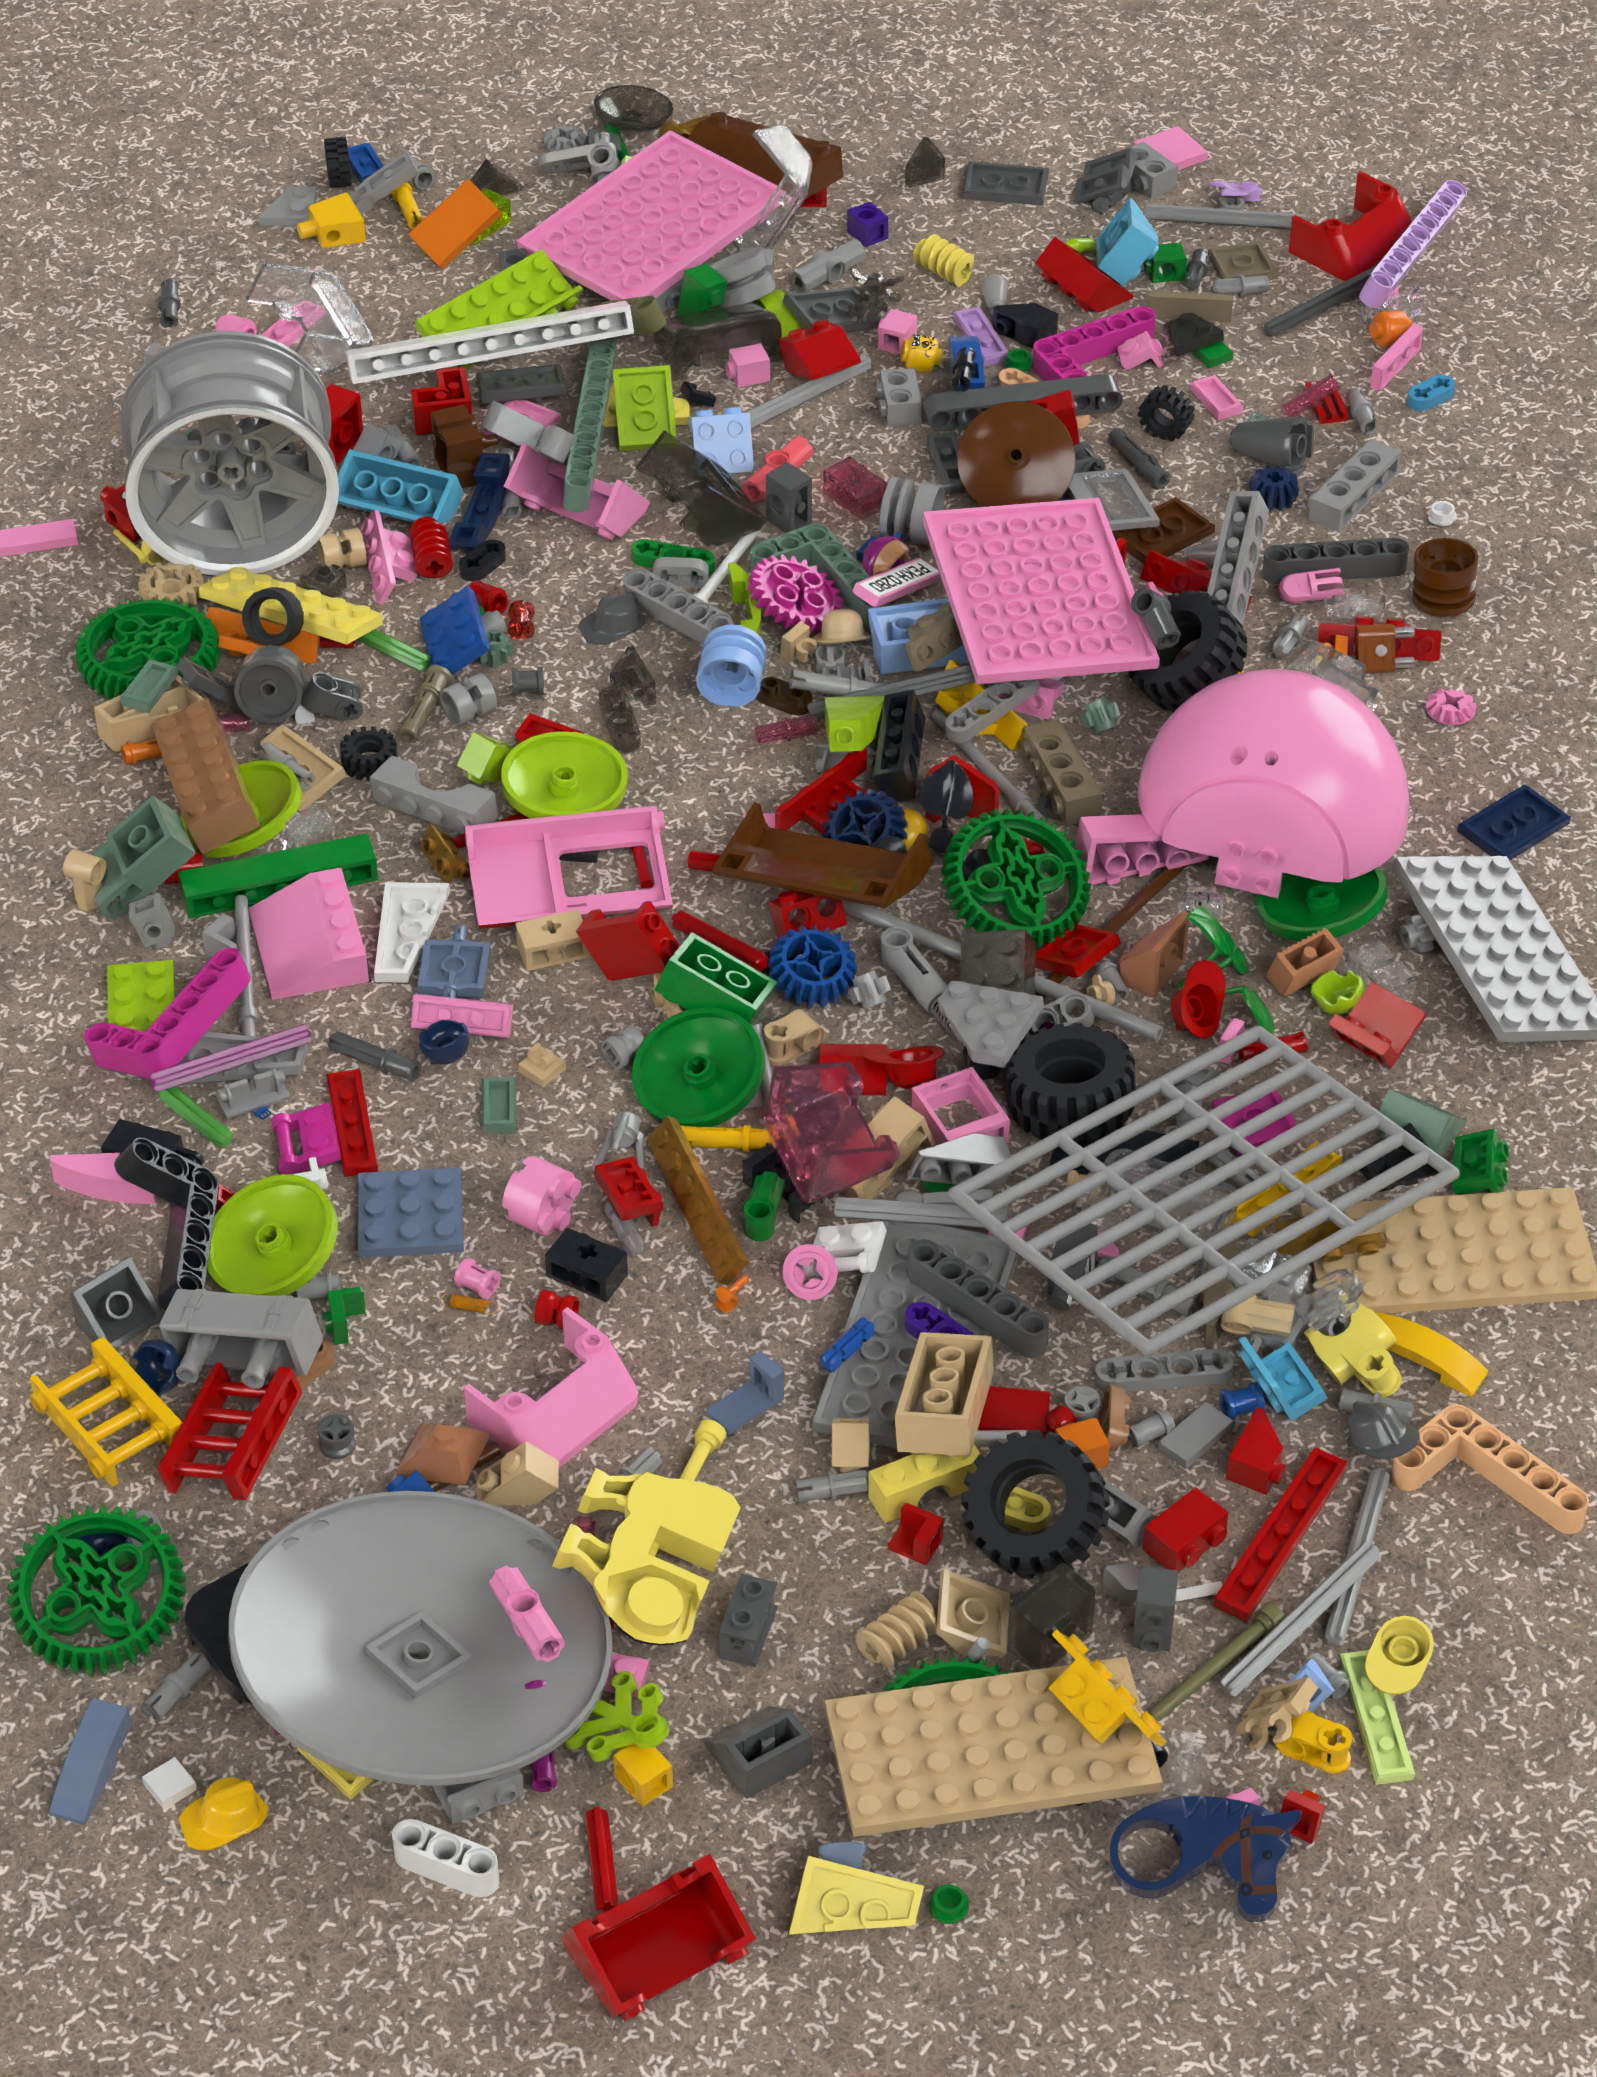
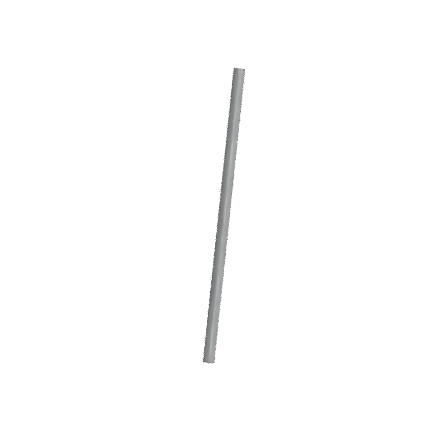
[820,899,1163,1042]

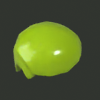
[1311,970,1365,1015]

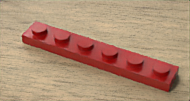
[1213,1447,1348,1622]

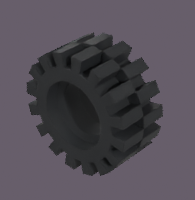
[324,136,352,188]
[1138,385,1195,442]
[340,726,398,781]

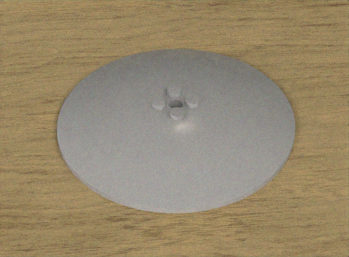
[228,1491,612,1786]

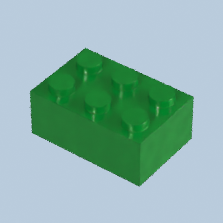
[654,932,777,1025]

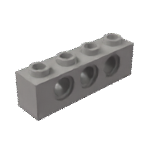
[1307,439,1401,533]

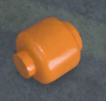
[1369,310,1413,348]

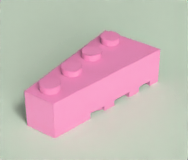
[1074,814,1209,889]

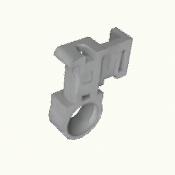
[815,644,870,695]

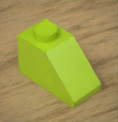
[457,732,514,785]

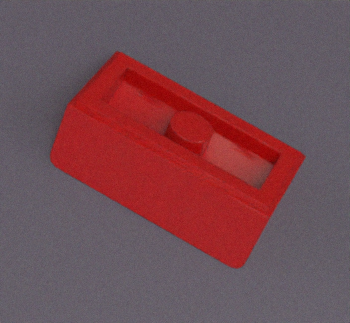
[978,1386,1050,1435]

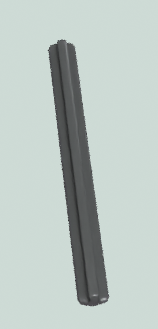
[1264,265,1377,337]
[807,664,976,721]

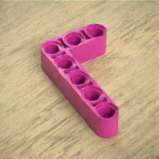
[1032,306,1156,381]
[83,948,251,1079]

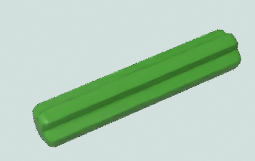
[356,629,430,671]
[159,1086,233,1148]

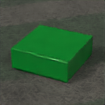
[1194,341,1233,368]

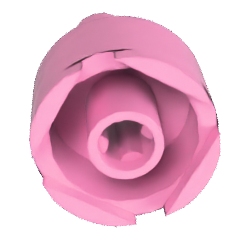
[502,1156,582,1236]

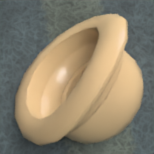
[813,609,871,645]

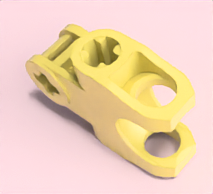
[1303,1297,1402,1397]

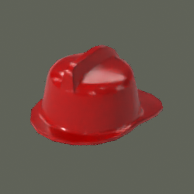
[1171,960,1226,1039]
[864,1045,945,1089]

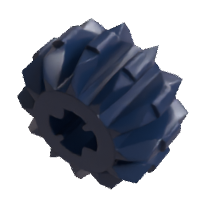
[1249,465,1299,512]

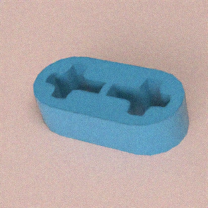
[1407,375,1455,411]

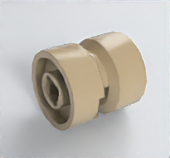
[316,528,367,573]

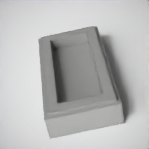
[1158,1401,1233,1469]

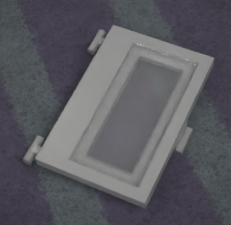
[1064,468,1160,531]

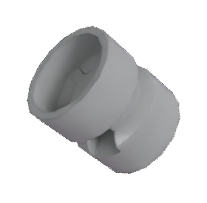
[439,673,497,726]

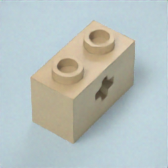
[515,909,590,971]

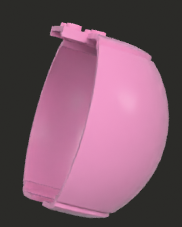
[1137,669,1410,898]

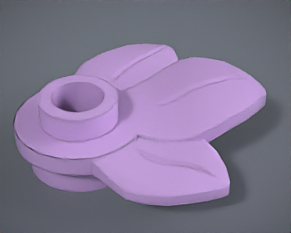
[1209,180,1263,201]

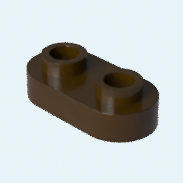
[756,677,813,716]

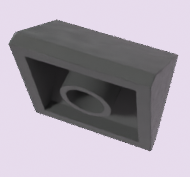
[70,1257,164,1349]

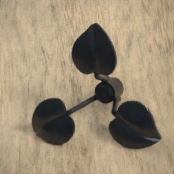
[870,760,991,888]

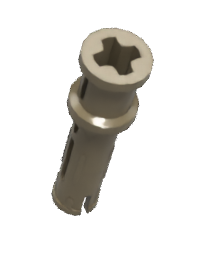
[398,665,453,743]

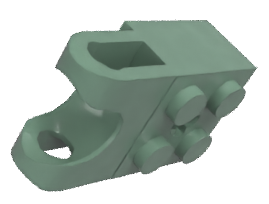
[92,795,196,918]

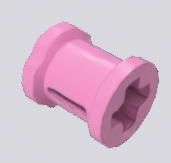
[454,1257,501,1300]

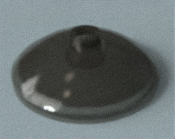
[594,85,674,133]

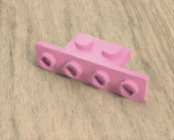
[360,509,418,604]

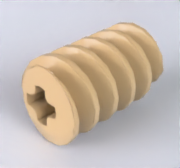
[855,1591,937,1668]

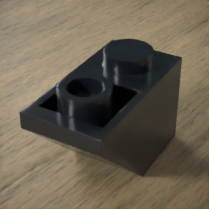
[992,303,1058,349]

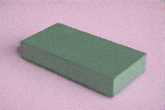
[120,659,178,713]
[482,1077,517,1134]

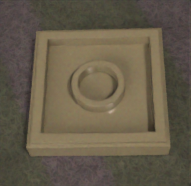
[1208,241,1278,280]

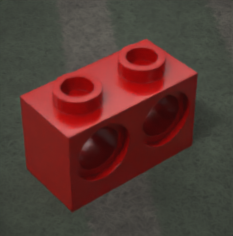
[768,890,848,938]

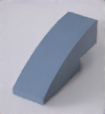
[49,1698,132,1825]

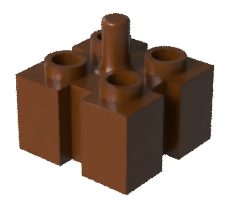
[431,404,498,488]

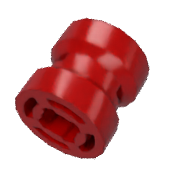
[534,1289,579,1330]

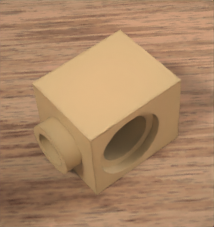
[832,1418,870,1473]

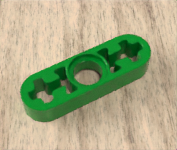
[631,539,715,575]

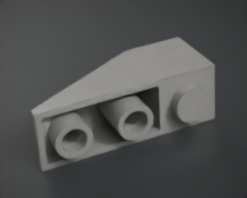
[906,1133,1011,1190]

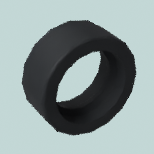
[242,587,304,646]

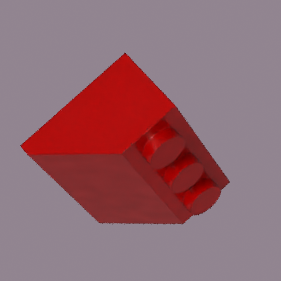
[1035,236,1134,313]

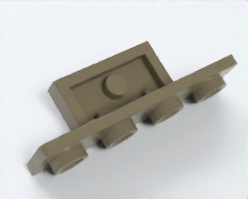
[905,602,963,672]

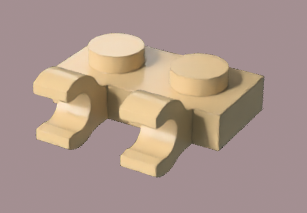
[1236,1677,1318,1750]

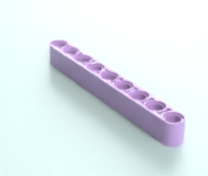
[1359,180,1467,308]

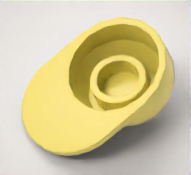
[1365,1616,1434,1695]

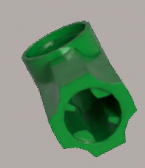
[744,1171,785,1241]

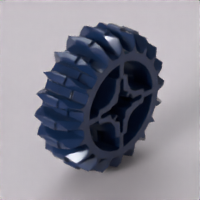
[822,788,908,846]

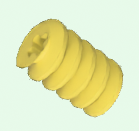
[913,234,974,287]

